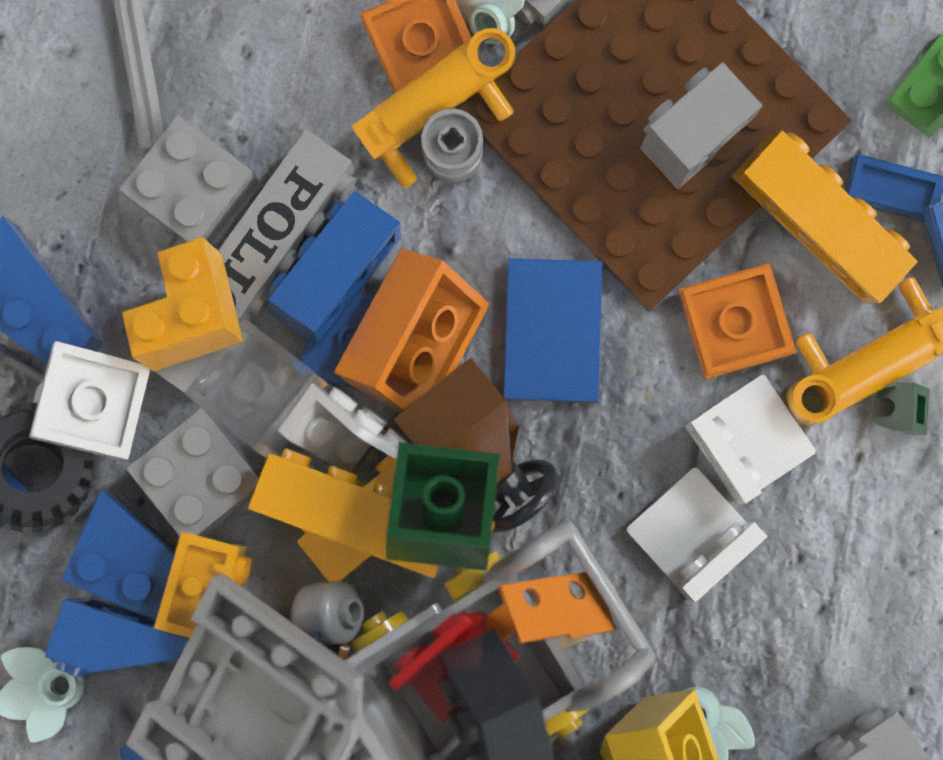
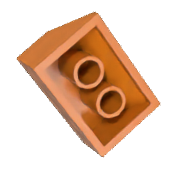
[334,248,490,414]

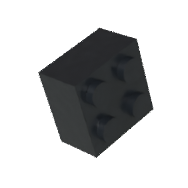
[437,628,554,760]

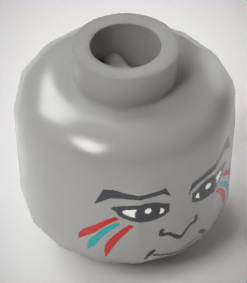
[290,581,364,645]

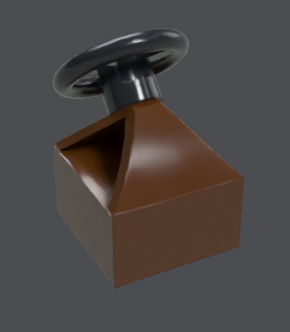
[394,358,558,533]

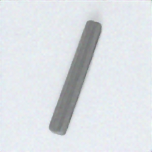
[114,0,164,153]

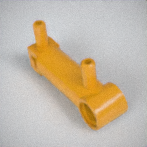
[351,28,516,189]
[784,276,943,426]

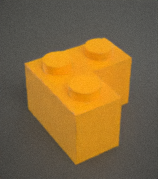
[122,237,243,371]

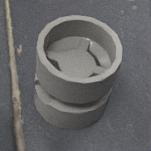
[421,108,483,183]

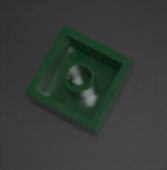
[386,442,500,571]

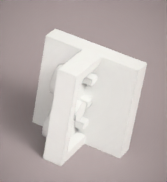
[29,341,150,461]

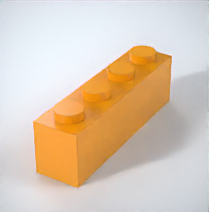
[731,130,918,304]
[248,448,439,578]

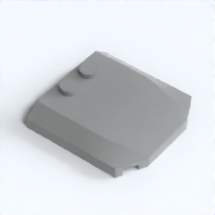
[126,574,364,760]

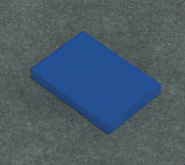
[504,258,602,403]

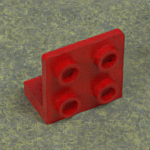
[388,610,521,723]

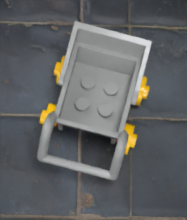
[344,520,655,760]

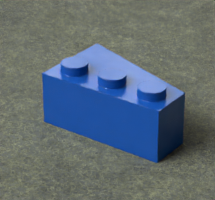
[0,216,103,364]
[61,490,176,621]

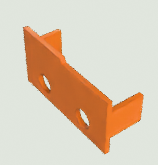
[484,572,617,644]

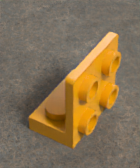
[154,531,253,638]

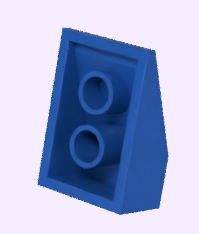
[45,597,190,677]

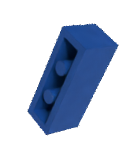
[268,191,401,347]

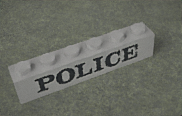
[154,129,356,398]

